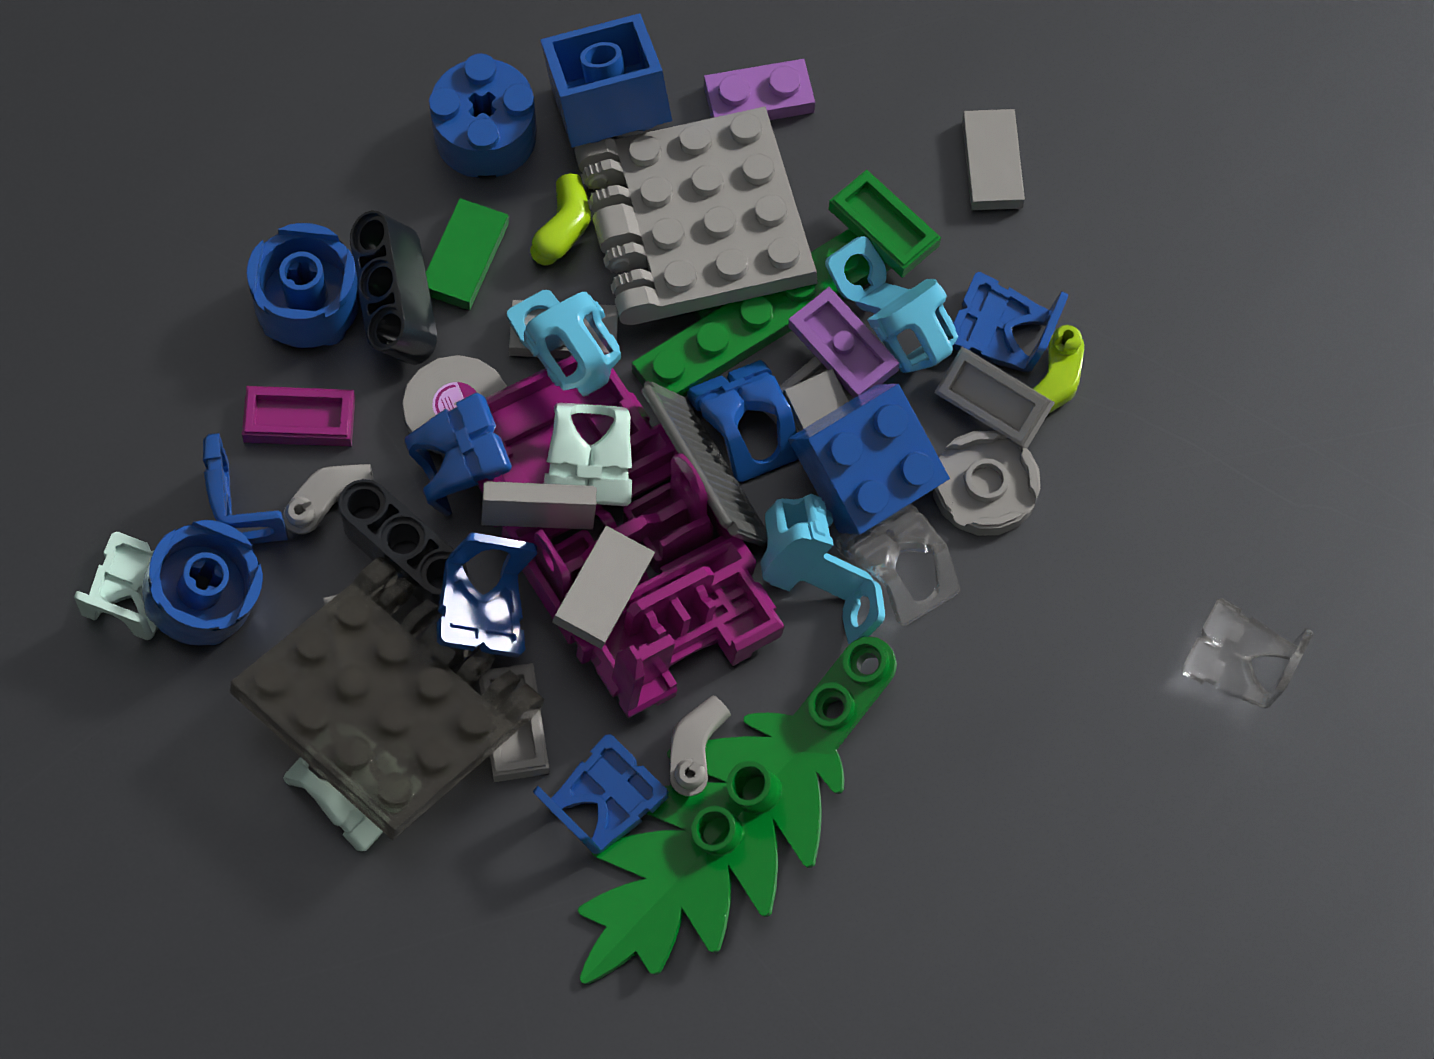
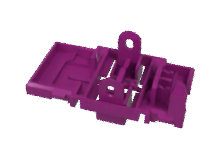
[477,356,785,718]

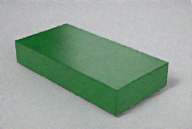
[828,169,941,278]
[426,198,509,311]

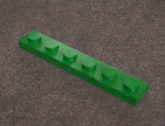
[632,229,892,397]

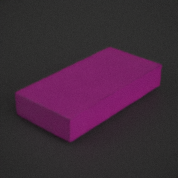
[242,386,356,447]

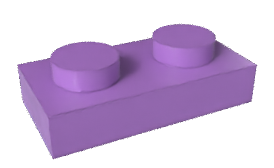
[704,59,815,120]
[789,287,900,398]

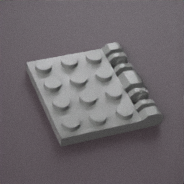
[574,106,817,325]

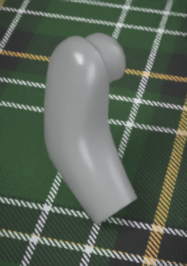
[283,464,374,534]
[670,695,731,797]

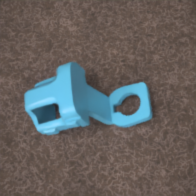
[825,236,958,373]
[507,290,621,396]
[760,494,885,644]

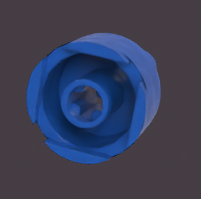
[429,53,537,178]
[247,223,360,348]
[142,520,263,645]

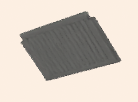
[641,381,767,548]

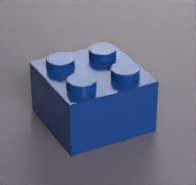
[540,13,672,148]
[788,383,950,534]

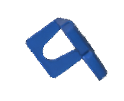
[952,272,1068,372]
[687,360,798,482]
[404,393,512,516]
[203,433,288,544]
[437,533,538,658]
[533,734,669,854]

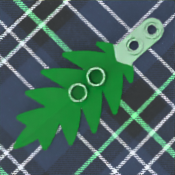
[578,637,897,985]

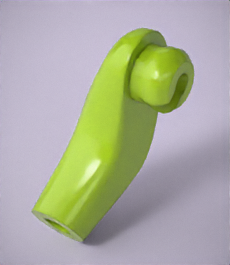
[530,173,591,265]
[1033,325,1085,414]

